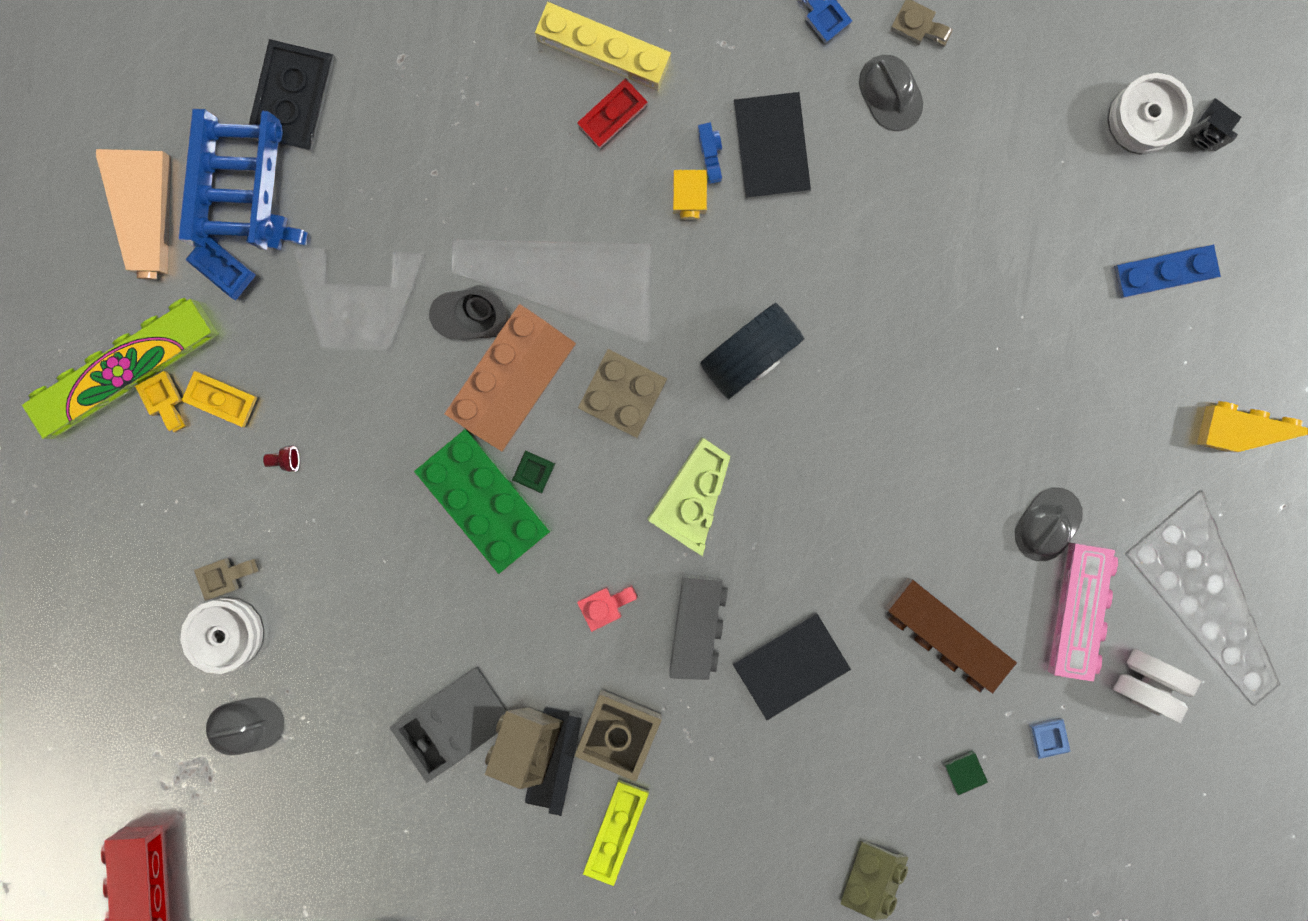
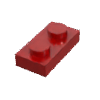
[577,78,648,149]

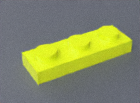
[583,780,649,886]

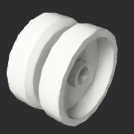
[1109,73,1194,154]
[180,597,263,674]
[1113,648,1202,723]

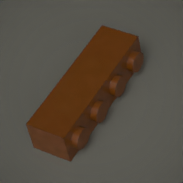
[884,578,1017,694]

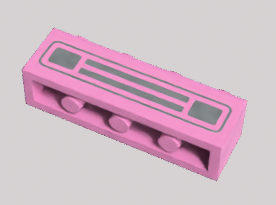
[1048,542,1118,682]

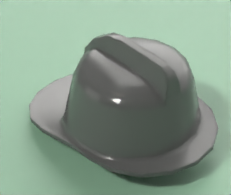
[859,54,923,131]
[429,285,507,340]
[1016,488,1083,561]
[206,698,284,755]

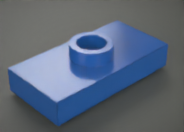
[186,236,256,301]

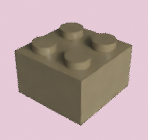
[578,349,667,439]
[574,690,662,782]
[485,707,564,789]

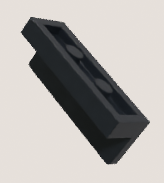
[525,706,583,816]

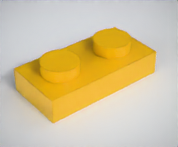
[181,371,258,427]

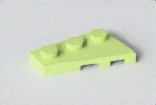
[647,437,731,557]

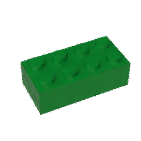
[414,429,552,574]

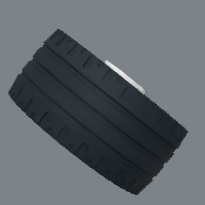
[700,302,805,400]

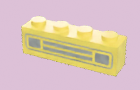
[535,2,671,91]

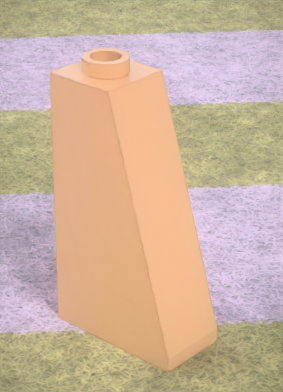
[96,149,171,280]

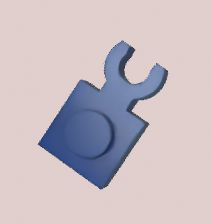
[697,122,722,184]

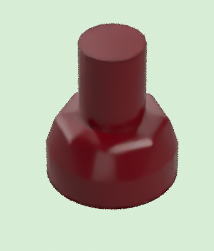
[263,445,299,472]

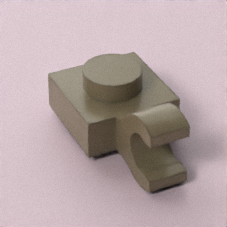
[891,0,953,47]
[194,558,259,601]

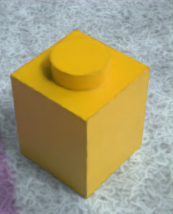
[673,170,707,220]

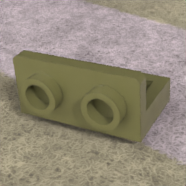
[840,842,908,920]

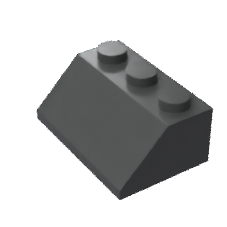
[669,573,728,680]

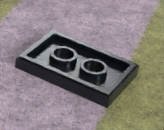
[249,39,335,152]
[734,92,811,199]
[732,613,851,720]

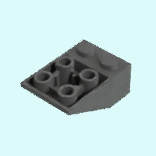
[389,667,506,783]

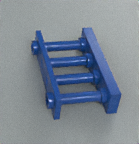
[179,109,283,250]

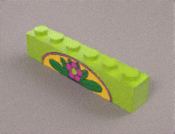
[22,298,219,439]

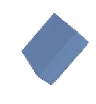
[1029,718,1071,759]

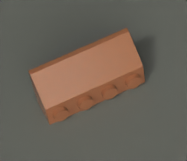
[444,304,576,452]

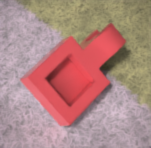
[577,585,638,632]

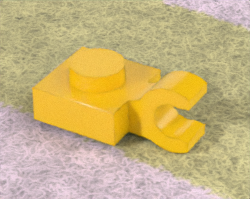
[135,371,186,432]

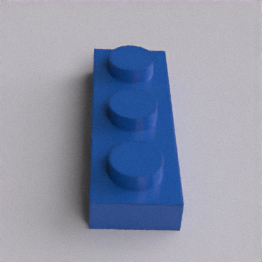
[1114,244,1221,298]

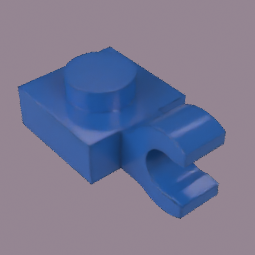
[801,0,852,44]
[246,214,308,250]

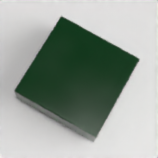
[512,450,555,494]
[944,751,988,796]

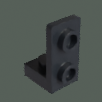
[1189,98,1242,151]

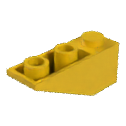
[1197,401,1308,452]

